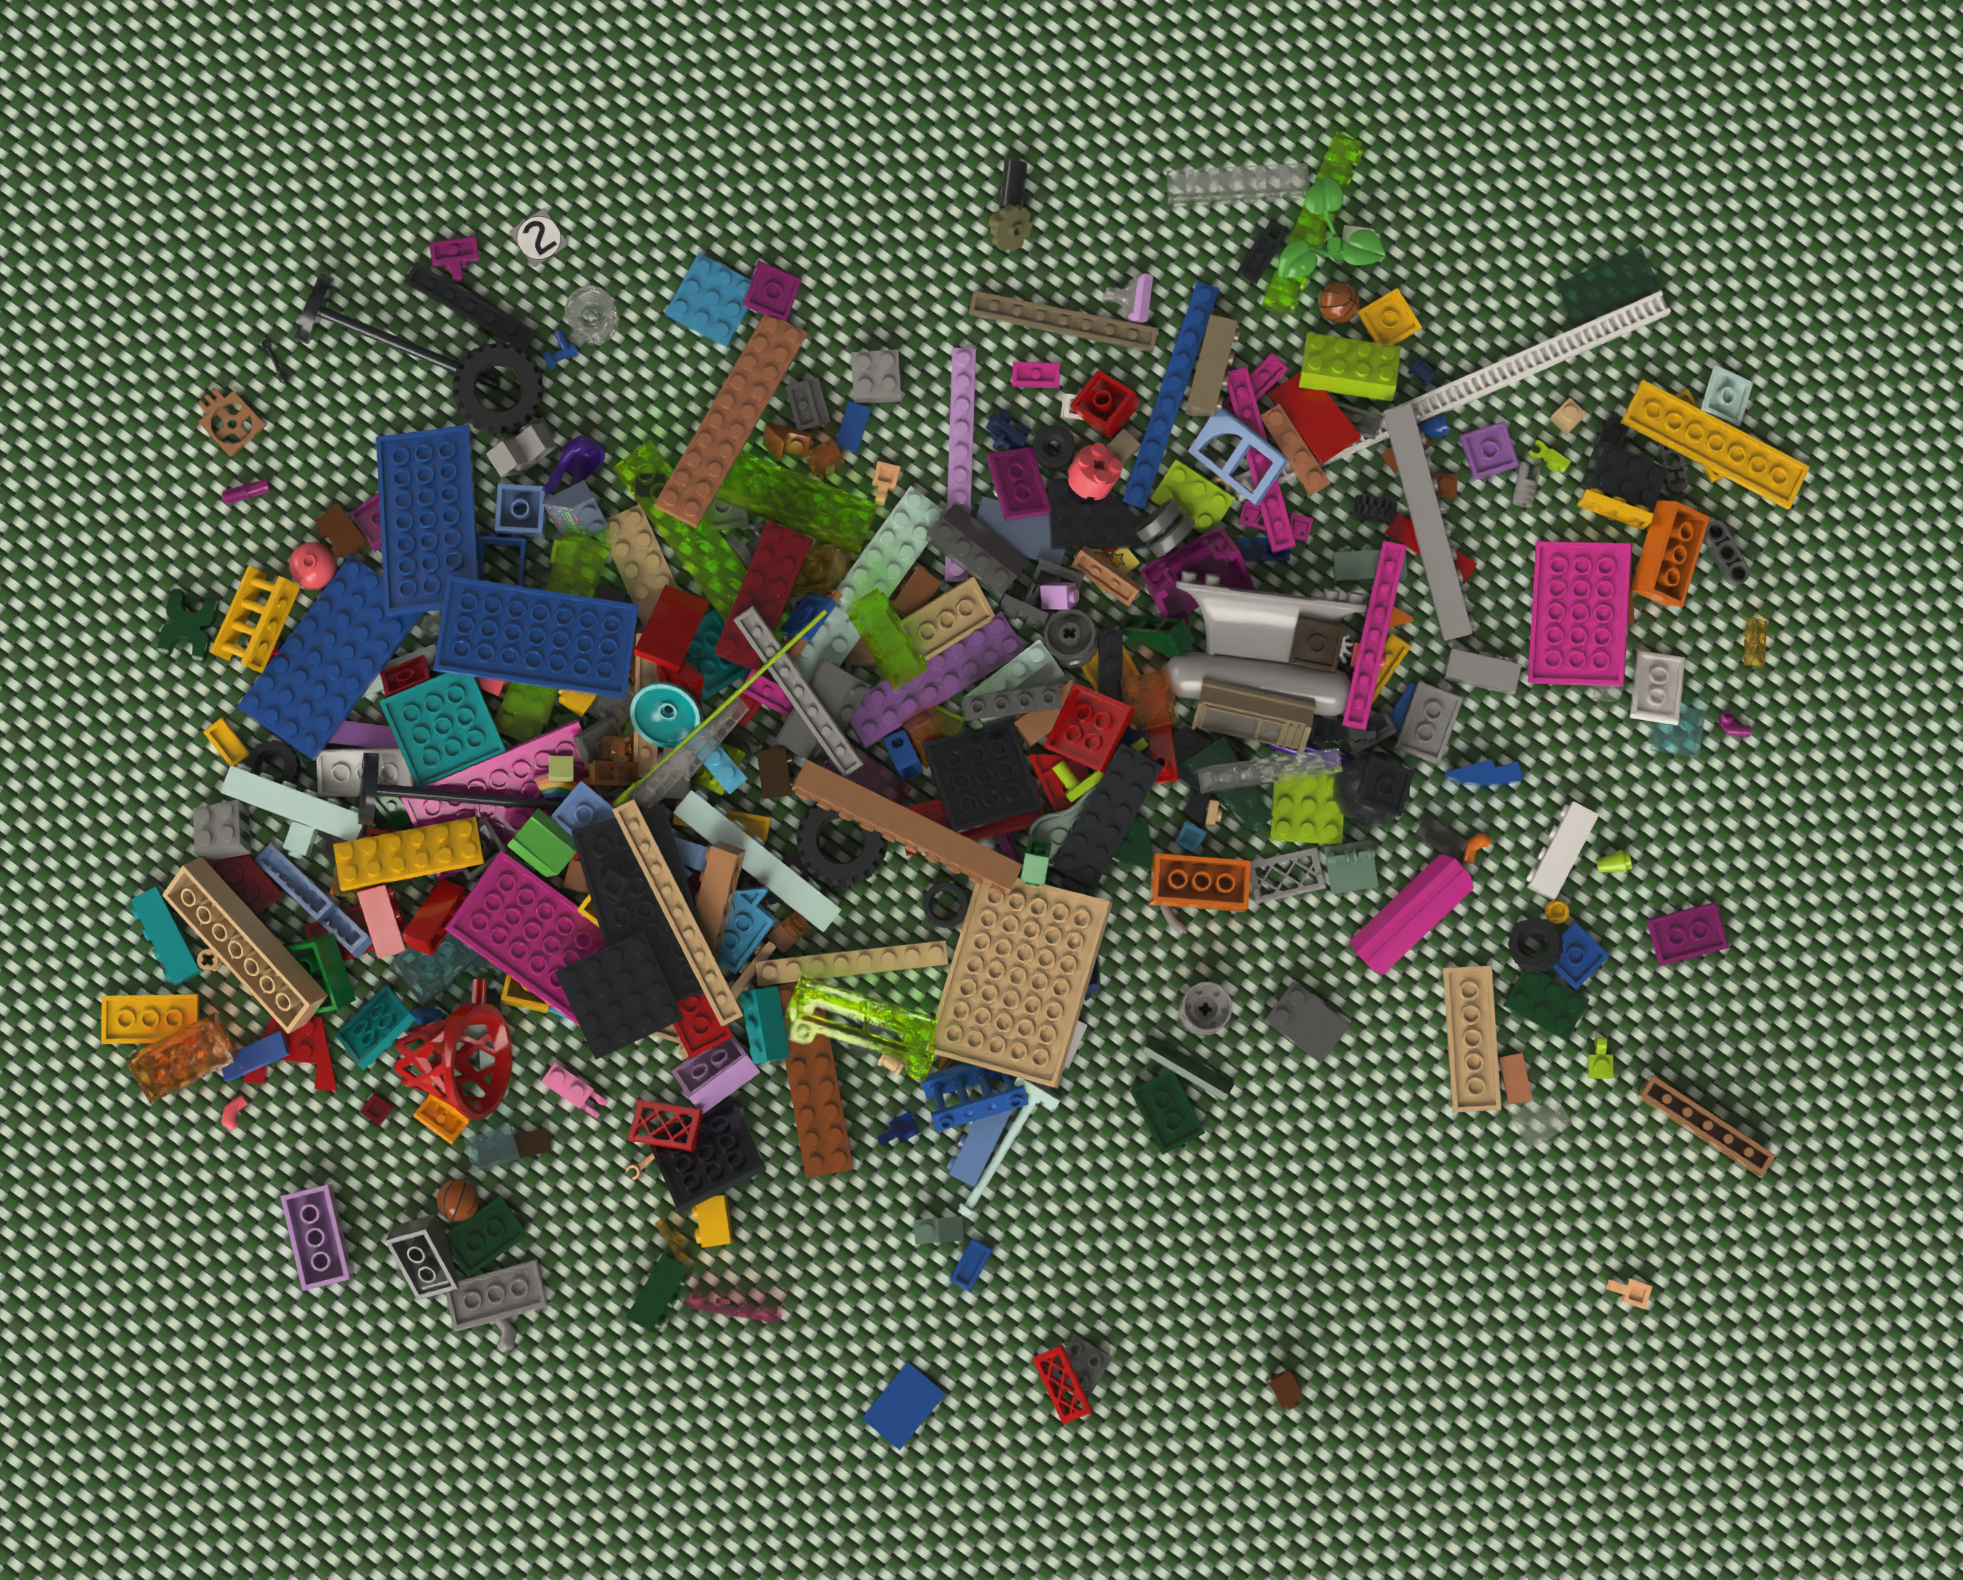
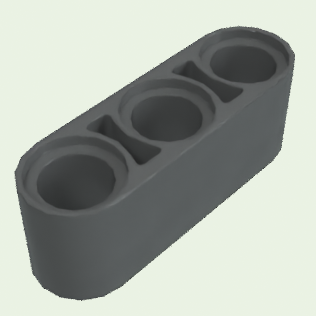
[1703,520,1750,586]

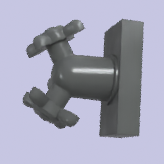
[725,520,767,572]

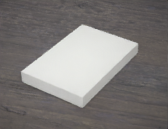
[1630,650,1685,725]

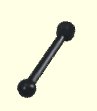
[261,339,288,384]

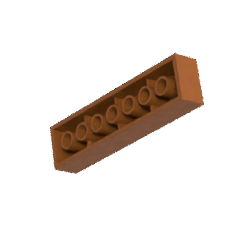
[778,979,854,1178]

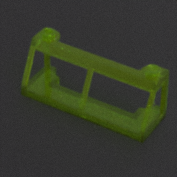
[784,975,937,1082]

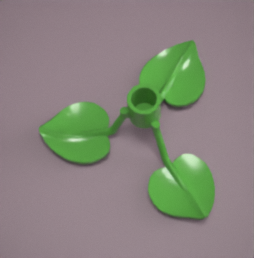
[1278,177,1386,279]

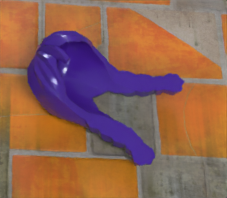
[542,435,605,495]

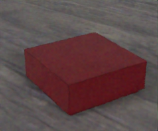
[360,1093,394,1126]

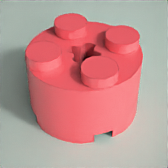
[1067,442,1123,500]

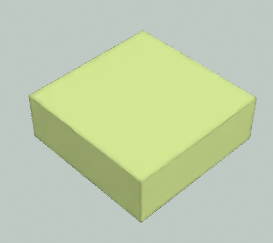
[549,756,573,781]

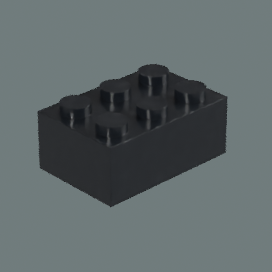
[1580,441,1669,513]

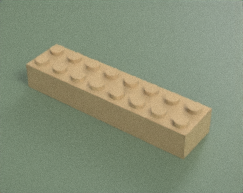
[162,856,328,1034]

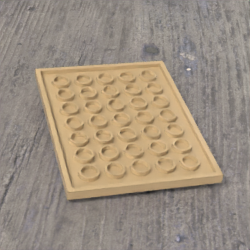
[925,877,1113,1089]

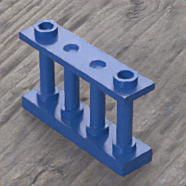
[920,1063,1029,1132]

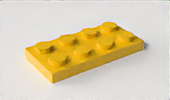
[101,994,199,1044]

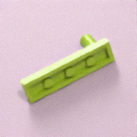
[1052,737,1148,802]

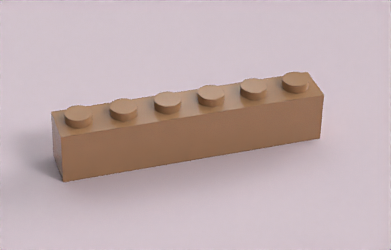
[694,841,746,963]
[1636,1076,1776,1176]

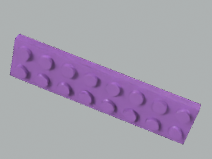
[849,612,1025,749]

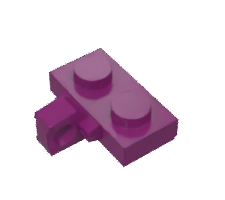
[429,236,480,283]

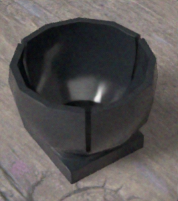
[1333,750,1415,826]

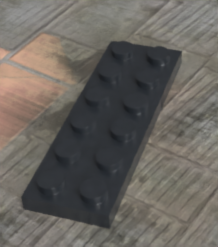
[1052,742,1164,890]

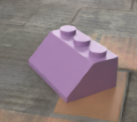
[671,1030,760,1114]

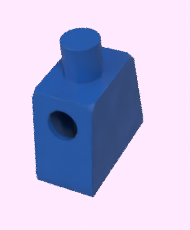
[883,729,923,782]

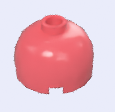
[289,542,337,590]

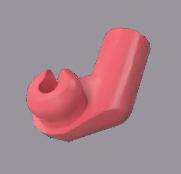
[221,1094,248,1130]

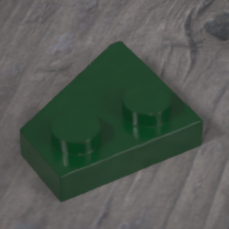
[1113,815,1152,871]

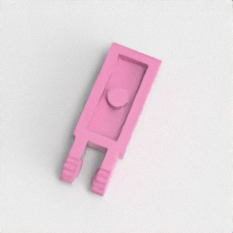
[541,1062,608,1118]

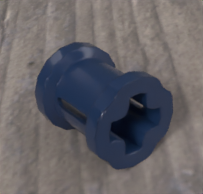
[1407,356,1439,387]

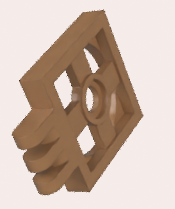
[197,387,266,458]

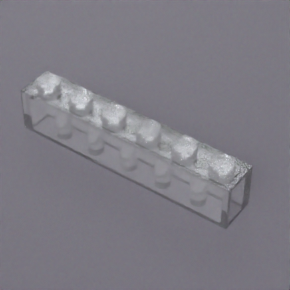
[1166,163,1309,207]
[1197,748,1343,793]

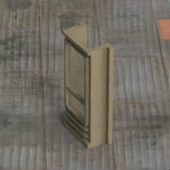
[1191,679,1316,753]

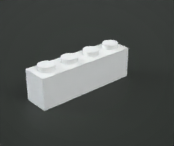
[1526,801,1599,901]

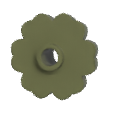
[989,204,1032,252]

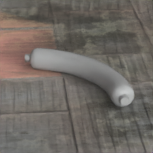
[1160,906,1187,934]

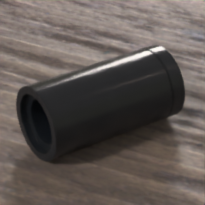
[999,160,1028,209]

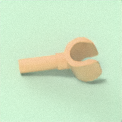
[626,1152,655,1180]

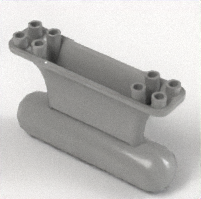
[1164,571,1367,716]

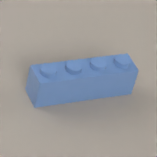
[947,1088,1013,1187]

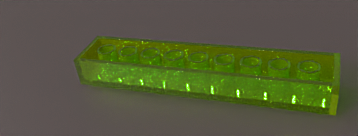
[612,440,788,643]

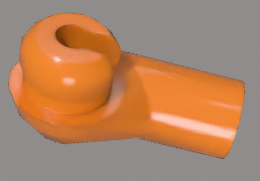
[1462,833,1491,864]

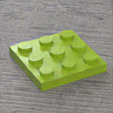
[1270,769,1344,845]

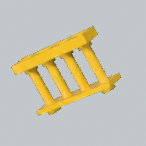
[210,565,301,673]

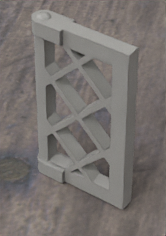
[1250,848,1326,904]

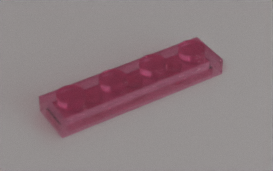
[685,1293,783,1324]

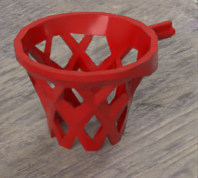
[394,979,512,1120]

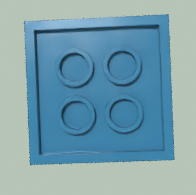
[665,253,751,348]

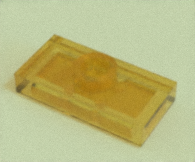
[1743,618,1767,669]
[655,1218,691,1263]

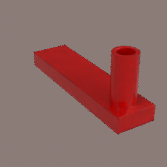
[1142,688,1180,785]

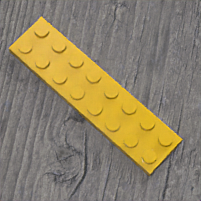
[1620,380,1810,510]

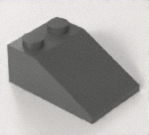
[1263,981,1349,1064]
[385,1214,459,1300]

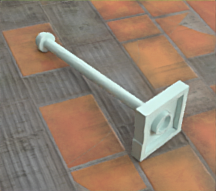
[958,1077,1062,1218]

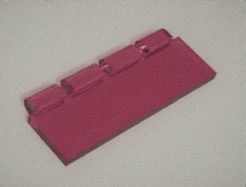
[824,745,912,805]

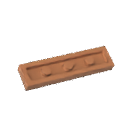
[1260,404,1331,497]

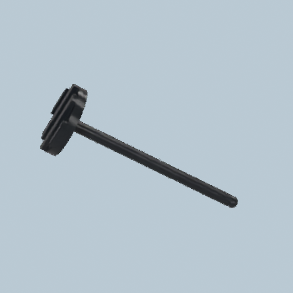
[294,274,500,389]
[358,752,565,825]

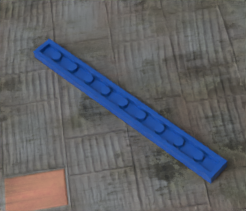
[1122,281,1220,510]

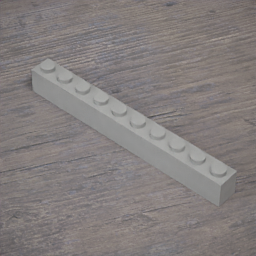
[1383,404,1475,642]

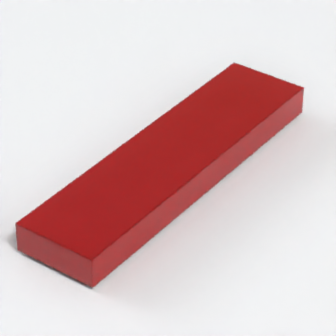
[1385,513,1477,585]

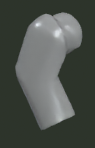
[495,1318,517,1352]

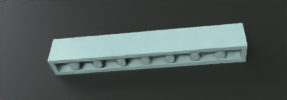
[673,790,841,932]

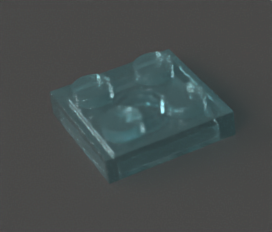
[1650,706,1705,758]

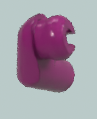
[1718,711,1751,737]

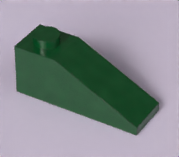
[1118,615,1195,656]

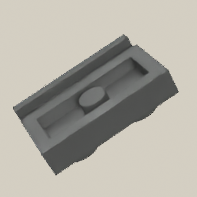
[785,377,831,431]

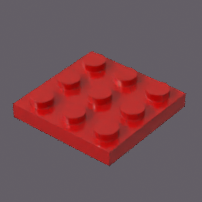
[1043,683,1135,774]

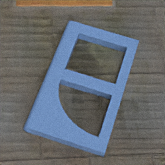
[1188,406,1289,506]

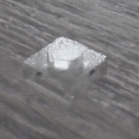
[1592,686,1620,703]

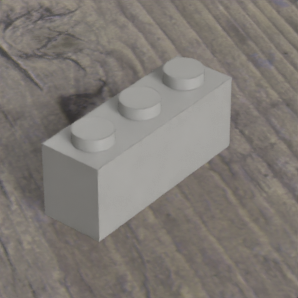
[1443,646,1522,695]

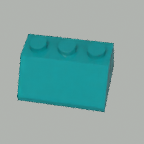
[741,986,790,1065]

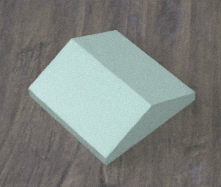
[1700,365,1753,427]

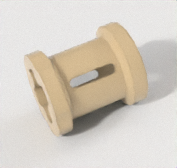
[197,949,222,971]
[877,1047,908,1077]

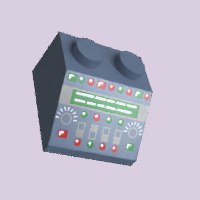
[542,480,609,539]

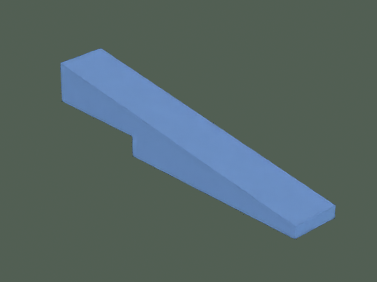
[254,843,372,959]

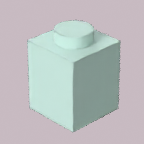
[283,821,319,859]

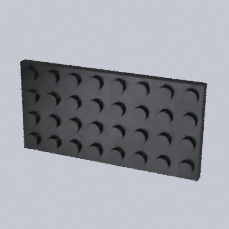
[571,803,704,1002]

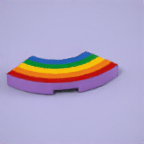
[533,772,596,799]

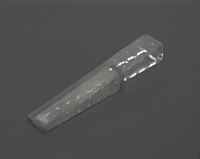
[628,697,749,809]

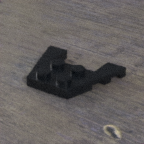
[1146,725,1225,825]

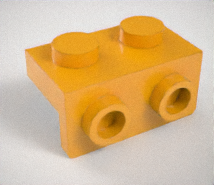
[413,1090,470,1145]

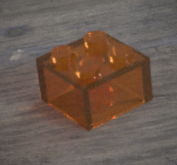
[1120,669,1180,732]

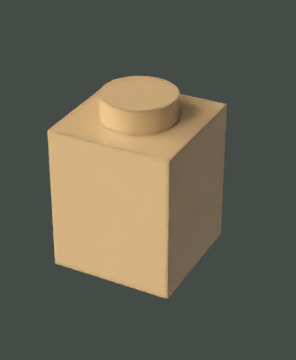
[1550,398,1587,436]

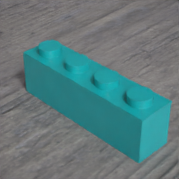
[130,887,204,986]

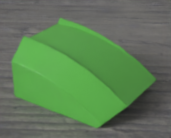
[507,808,577,877]

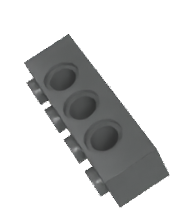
[961,685,1061,721]

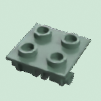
[1324,840,1379,894]

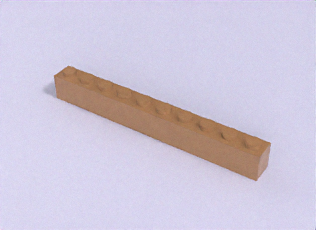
[792,759,1023,895]

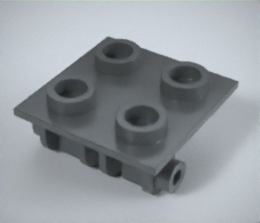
[1053,1334,1112,1399]

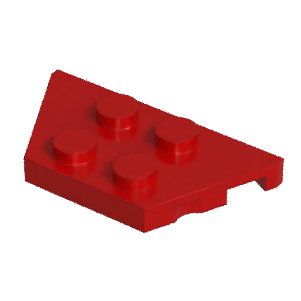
[1028,754,1095,813]

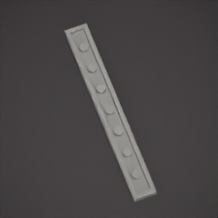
[733,606,864,778]

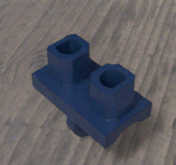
[985,409,1030,450]

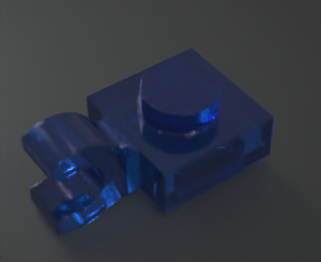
[877,1111,921,1146]

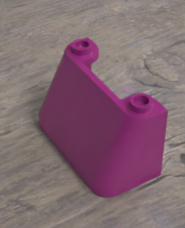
[1141,528,1256,626]

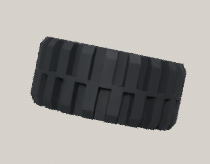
[452,342,544,435]
[796,803,888,887]

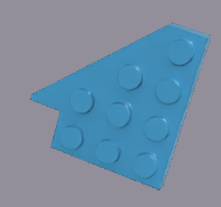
[691,887,777,974]

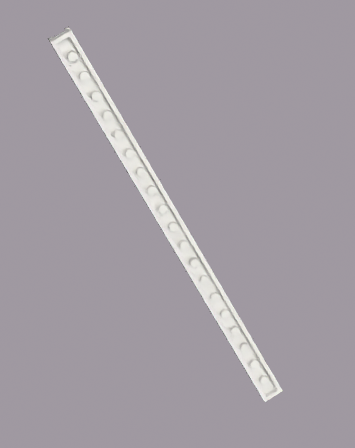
[1233,291,1671,503]

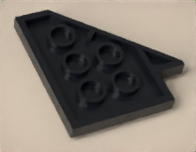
[1047,460,1146,549]

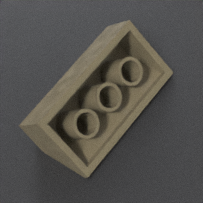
[1185,314,1241,417]

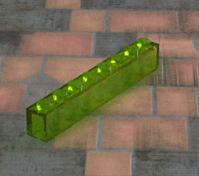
[1261,132,1364,317]

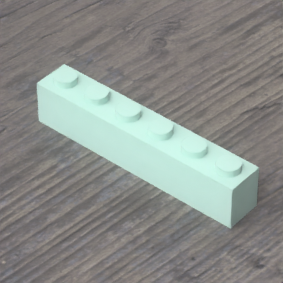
[220,764,365,841]

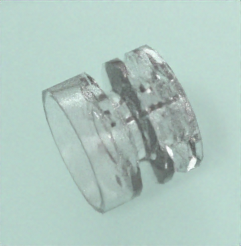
[565,286,619,345]

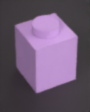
[1040,582,1079,609]

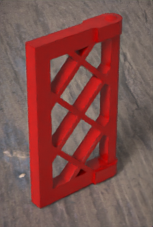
[628,1100,703,1152]
[1032,1345,1094,1424]

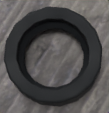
[923,882,968,928]

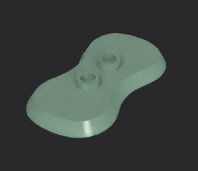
[1029,786,1097,867]

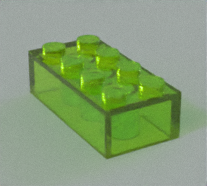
[845,588,928,692]

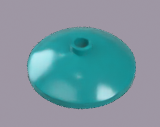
[630,682,701,748]

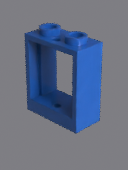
[478,532,528,587]

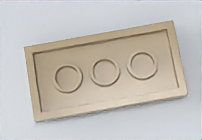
[894,577,995,666]

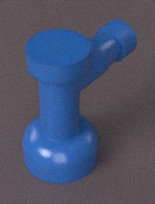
[542,330,579,370]

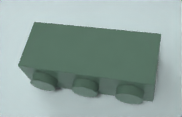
[1332,546,1407,584]

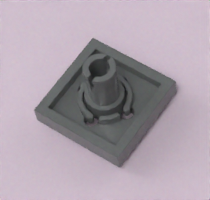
[1001,582,1049,630]

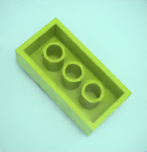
[1299,333,1401,401]

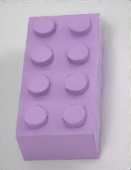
[280,1184,354,1291]

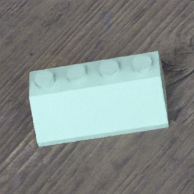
[964,640,1068,727]

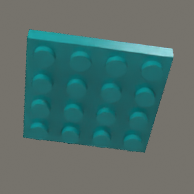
[379,673,506,787]

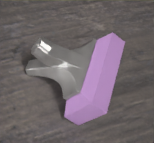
[1103,273,1153,324]

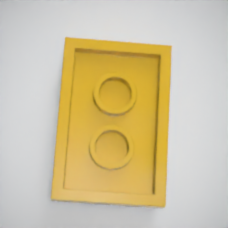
[1577,488,1654,530]

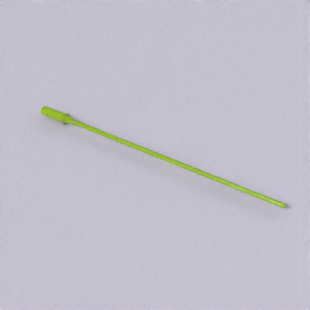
[611,609,828,808]

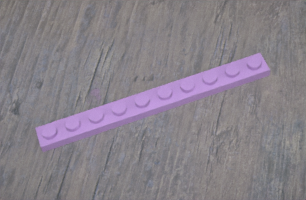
[945,348,976,583]

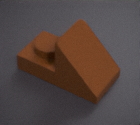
[762,422,812,460]

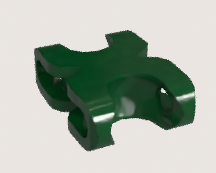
[157,588,220,664]

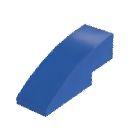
[1444,759,1523,787]

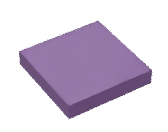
[1459,421,1519,481]

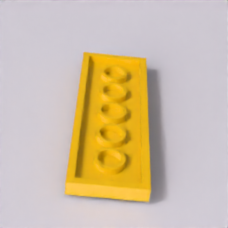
[333,817,484,891]

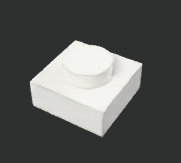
[1061,394,1083,420]

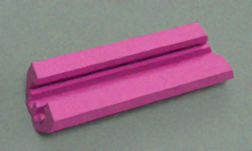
[1349,854,1474,975]

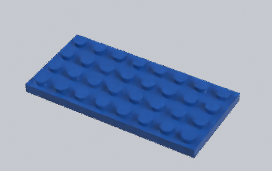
[376,425,480,617]
[237,555,425,761]
[433,575,639,699]

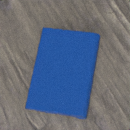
[862,1362,946,1450]

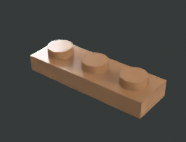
[1071,546,1143,607]

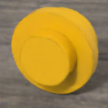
[1545,900,1569,924]

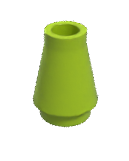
[1596,849,1632,873]

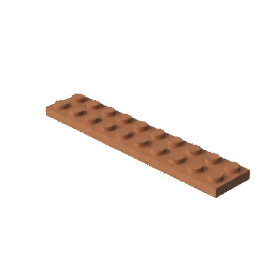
[654,314,808,529]

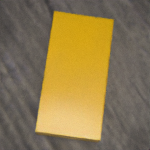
[203,717,250,767]

